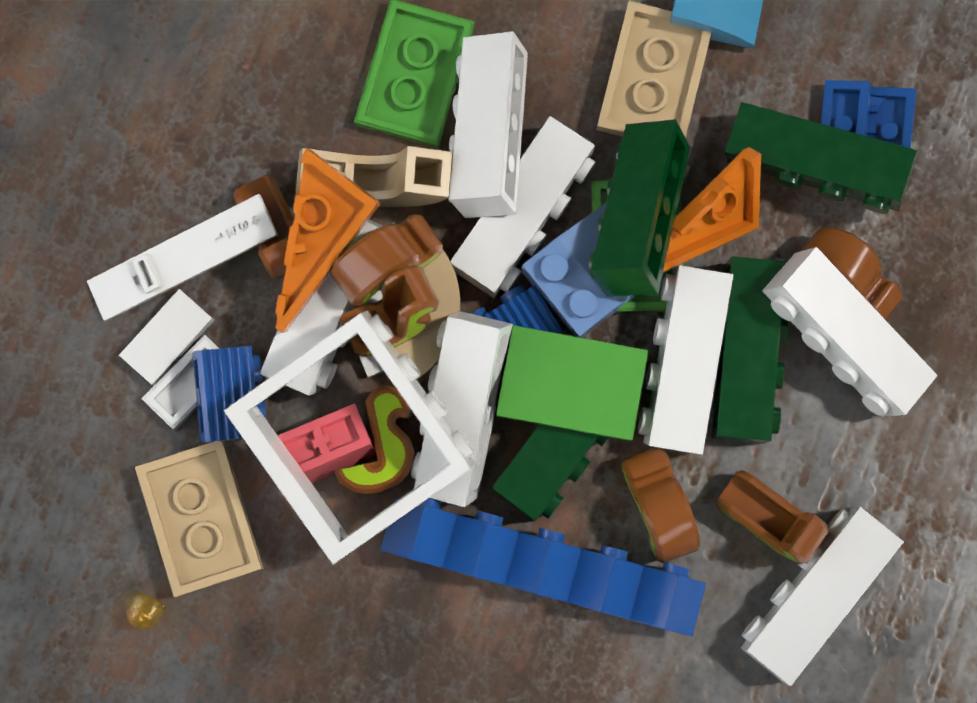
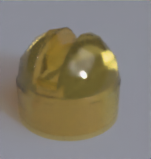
[125,591,167,629]

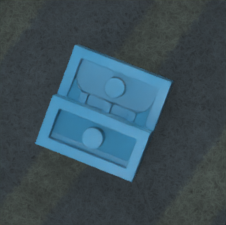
[670,0,763,49]

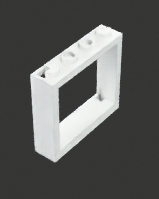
[224,311,475,564]

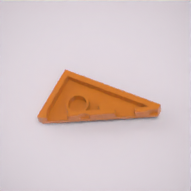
[663,147,761,272]
[275,149,381,333]

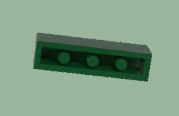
[725,102,917,214]
[589,119,690,297]
[711,256,788,444]
[492,388,645,521]

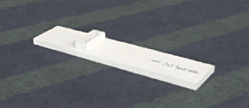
[87,194,278,321]

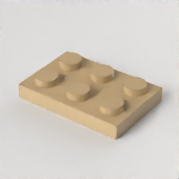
[596,1,712,138]
[135,440,264,597]

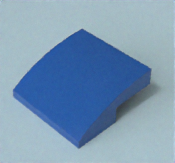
[821,80,917,149]

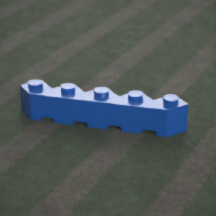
[380,498,706,636]

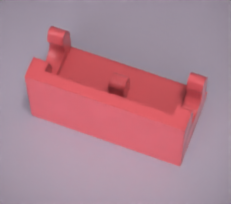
[277,403,377,483]

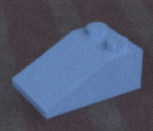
[522,204,668,338]

